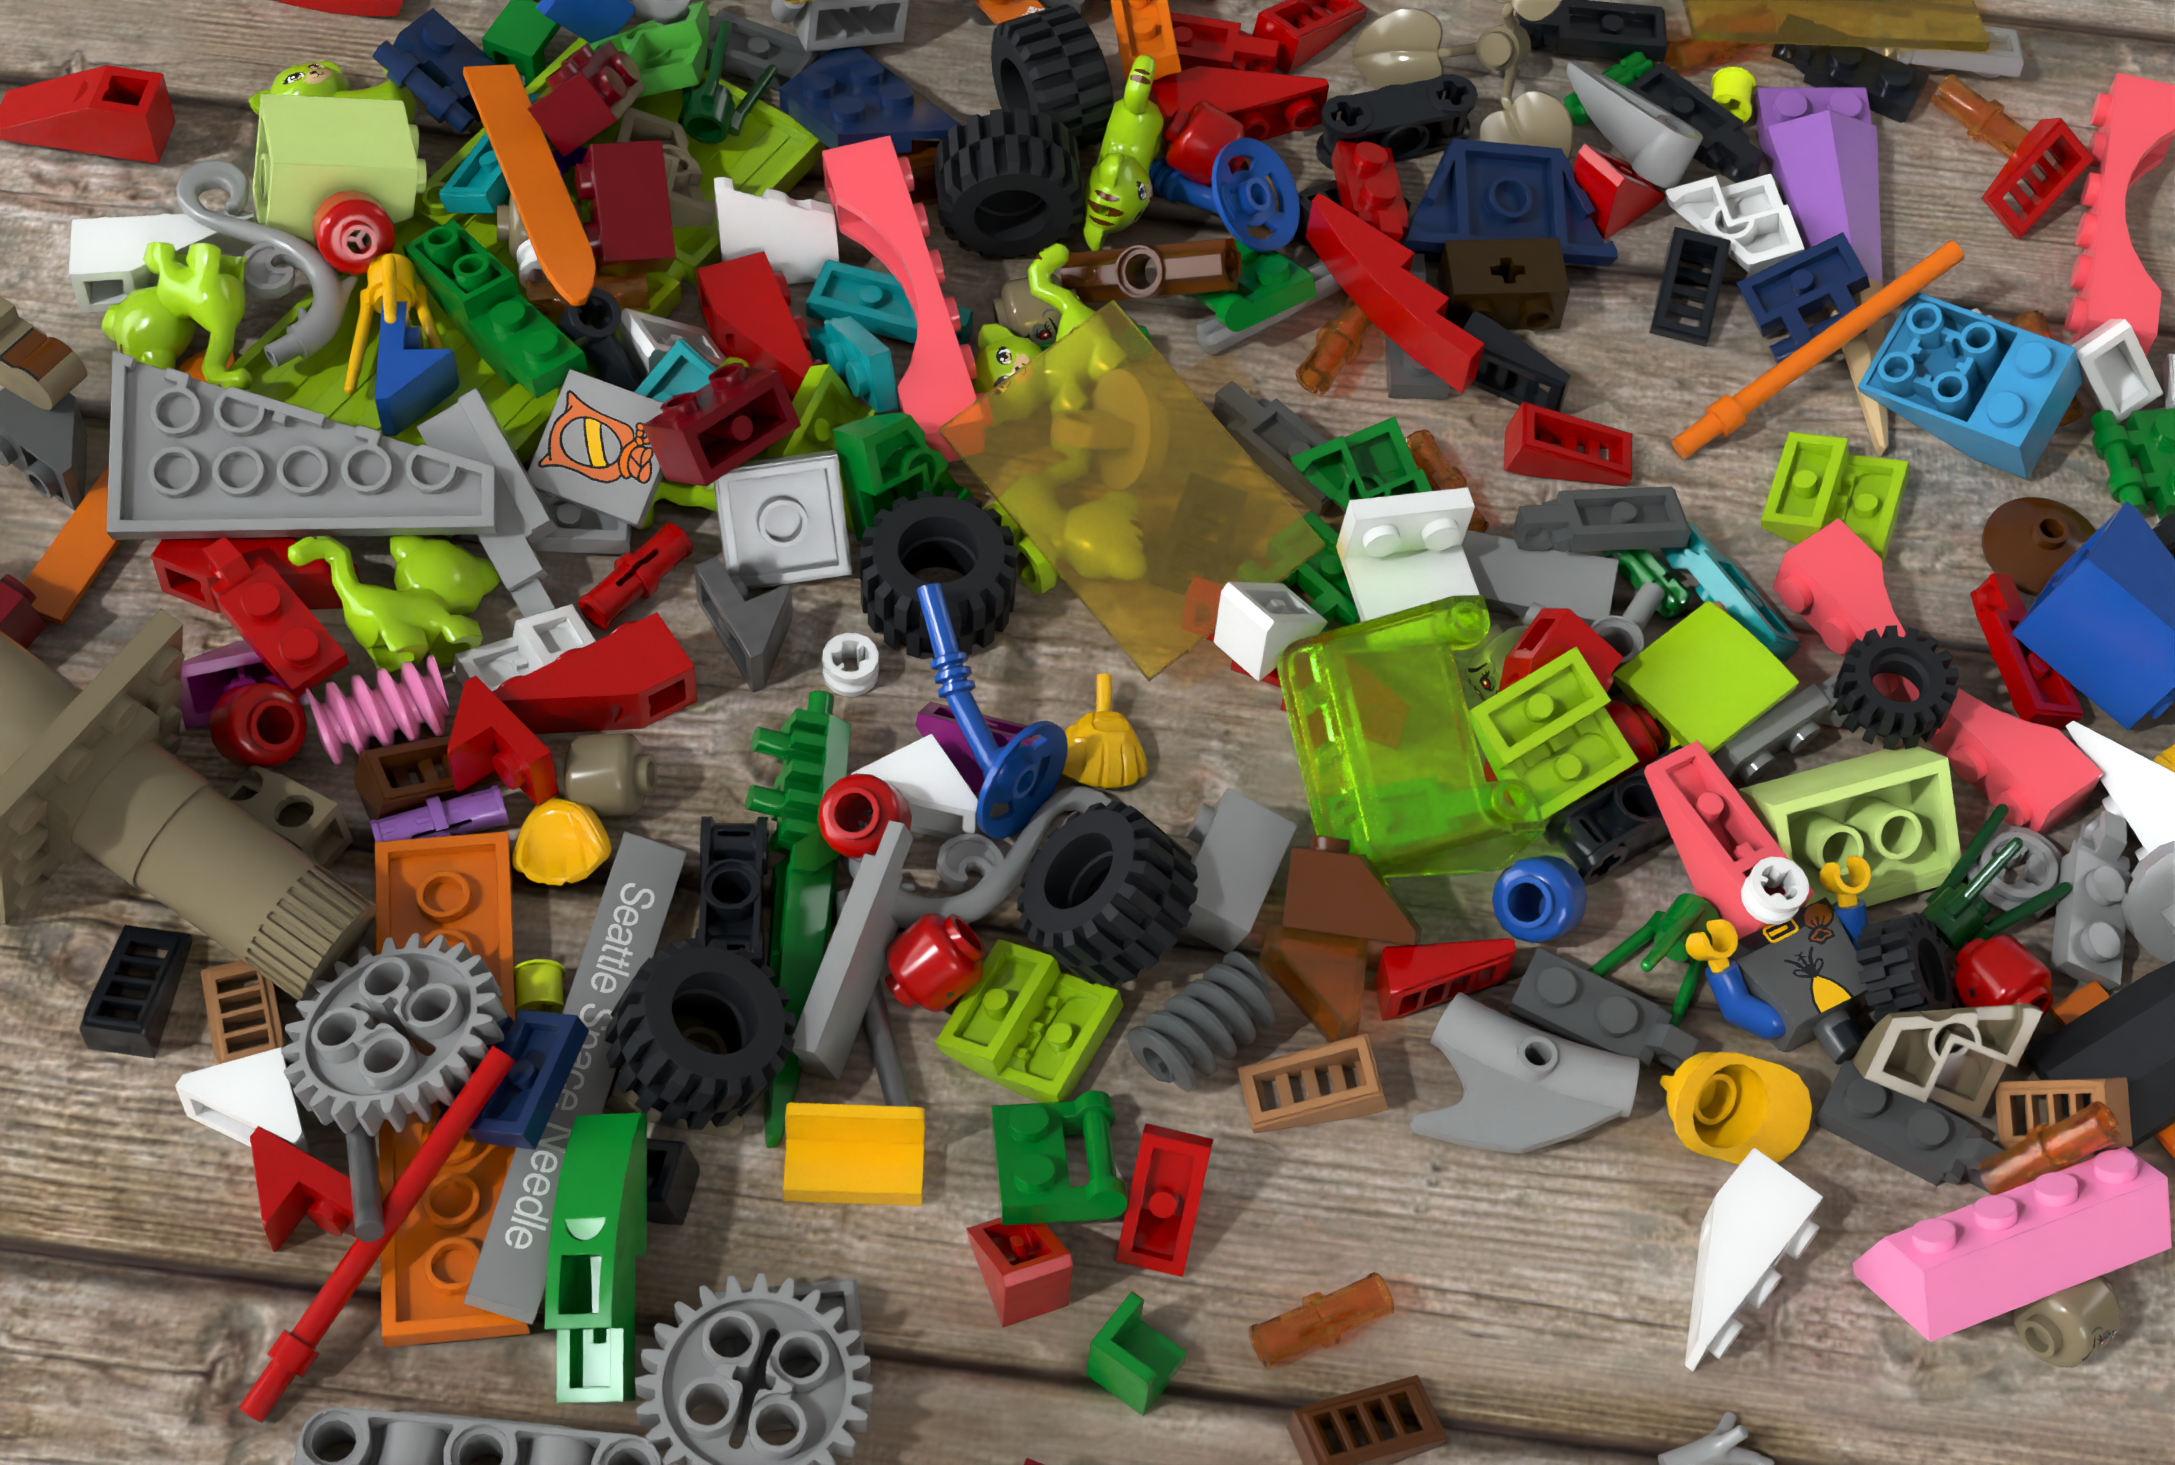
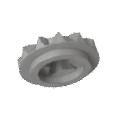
[1967,825,2062,919]

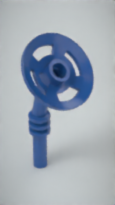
[1149,138,1300,253]
[917,582,1068,839]

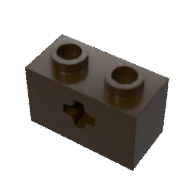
[1437,237,1570,331]

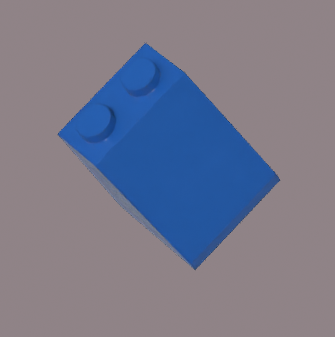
[2011,501,2175,730]

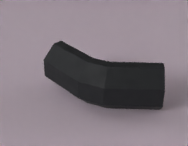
[2024,961,2175,1156]

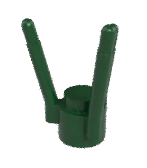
[678,20,778,144]
[1921,804,2072,951]

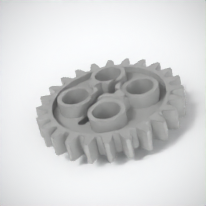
[281,933,507,1136]
[635,1273,873,1465]

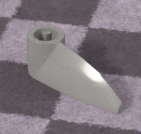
[1566,60,1703,189]

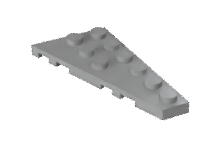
[107,351,497,540]

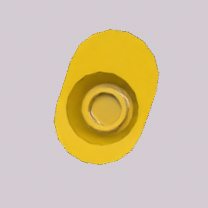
[1660,1052,1812,1165]

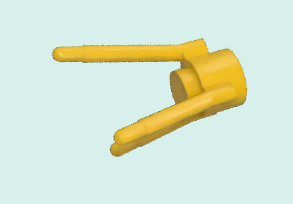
[344,253,444,395]

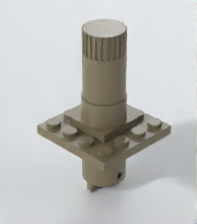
[0,608,377,1001]

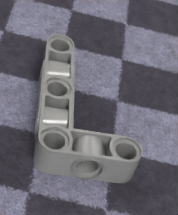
[293,1407,662,1465]

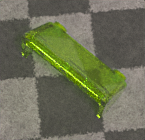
[1277,595,1546,878]

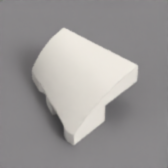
[1666,174,1805,275]
[714,177,839,284]

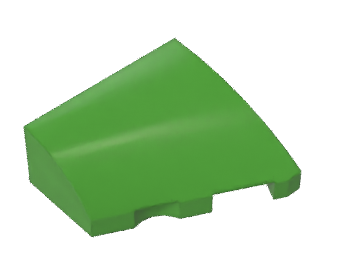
[589,1,709,98]

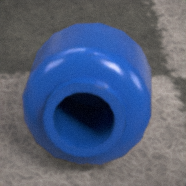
[1492,855,1587,943]

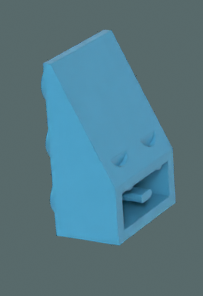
[1857,292,2083,480]

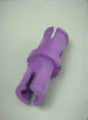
[369,785,509,842]

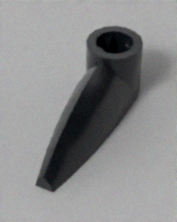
[556,288,642,392]

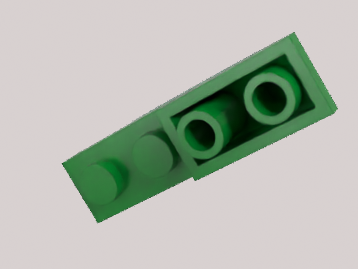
[402,220,588,399]
[545,1113,647,1403]

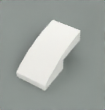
[452,604,595,691]

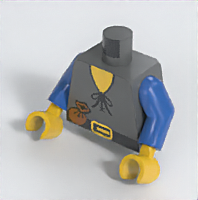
[1685,856,1871,1065]

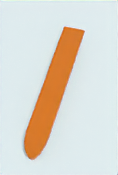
[463,64,596,307]
[23,349,235,626]

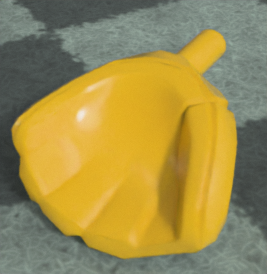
[1061,673,1148,789]
[511,794,612,885]

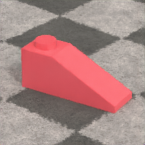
[1644,740,1815,940]

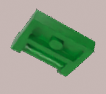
[1181,236,1317,332]
[991,1090,1128,1225]

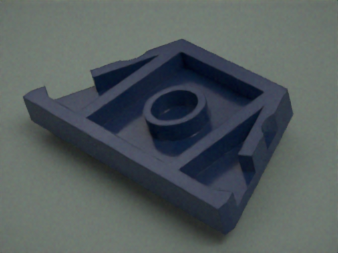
[779,46,961,153]
[1401,139,1618,267]

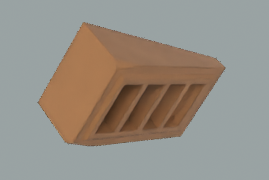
[200,960,289,1067]
[1237,1033,1389,1134]
[1995,1077,2133,1149]

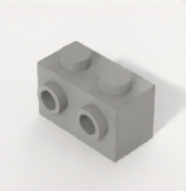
[1181,788,1298,953]

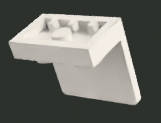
[1336,487,1489,645]

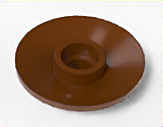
[1982,497,2096,597]

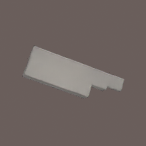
[417,388,559,618]
[1462,530,1619,627]
[792,820,914,1081]

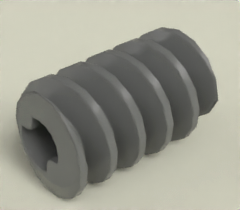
[1128,951,1276,1092]

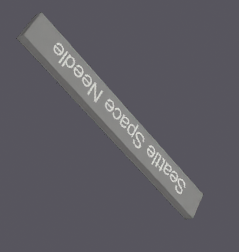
[463,831,687,1325]

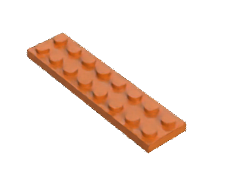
[375,831,530,1348]

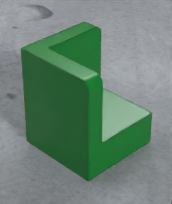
[482,0,561,88]
[1086,1291,1187,1416]

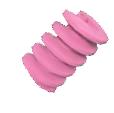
[306,655,450,766]

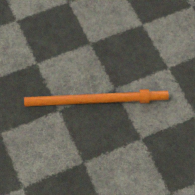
[1671,240,1964,459]

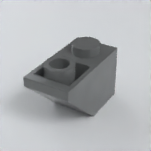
[0,388,88,511]

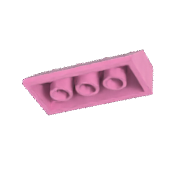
[1852,1146,2172,1342]

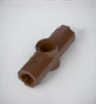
[1060,238,1243,303]

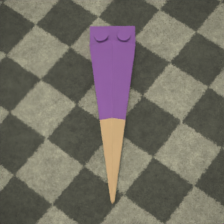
[1752,87,1889,457]

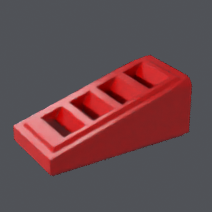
[1252,0,1368,73]
[1981,118,2095,239]
[1504,401,1632,486]
[1375,938,1516,1021]

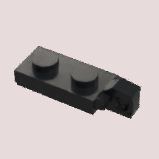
[1515,0,1668,62]
[1772,19,1929,123]
[1626,63,1764,183]

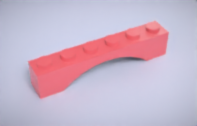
[2065,72,2175,356]
[822,136,993,462]
[1772,518,2103,835]

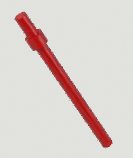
[238,1046,516,1423]

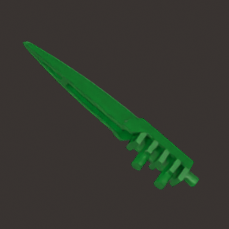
[745,690,851,1148]

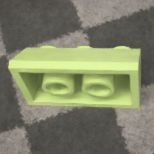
[1738,744,1964,907]

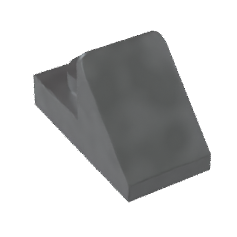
[694,556,793,693]

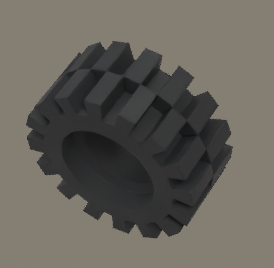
[1833,625,1959,750]
[1856,912,1959,1023]

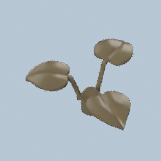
[1352,0,1574,161]

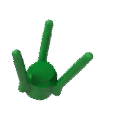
[1587,893,1720,1028]

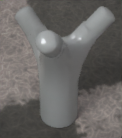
[1658,1412,1774,1465]

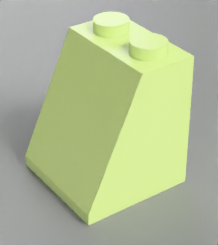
[252,94,427,248]

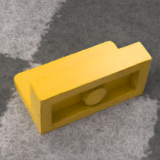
[783,1102,925,1206]

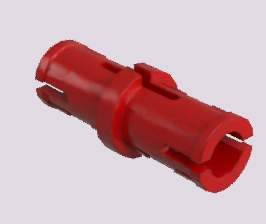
[578,522,694,630]

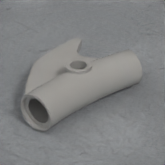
[1410,992,1639,1154]

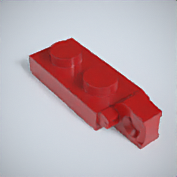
[1170,12,1279,74]
[1331,140,1409,242]
[203,536,349,699]
[1970,573,2084,729]

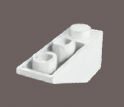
[69,210,256,313]
[2066,721,2175,861]
[1685,1147,1823,1372]

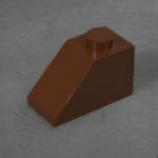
[1282,834,1422,945]

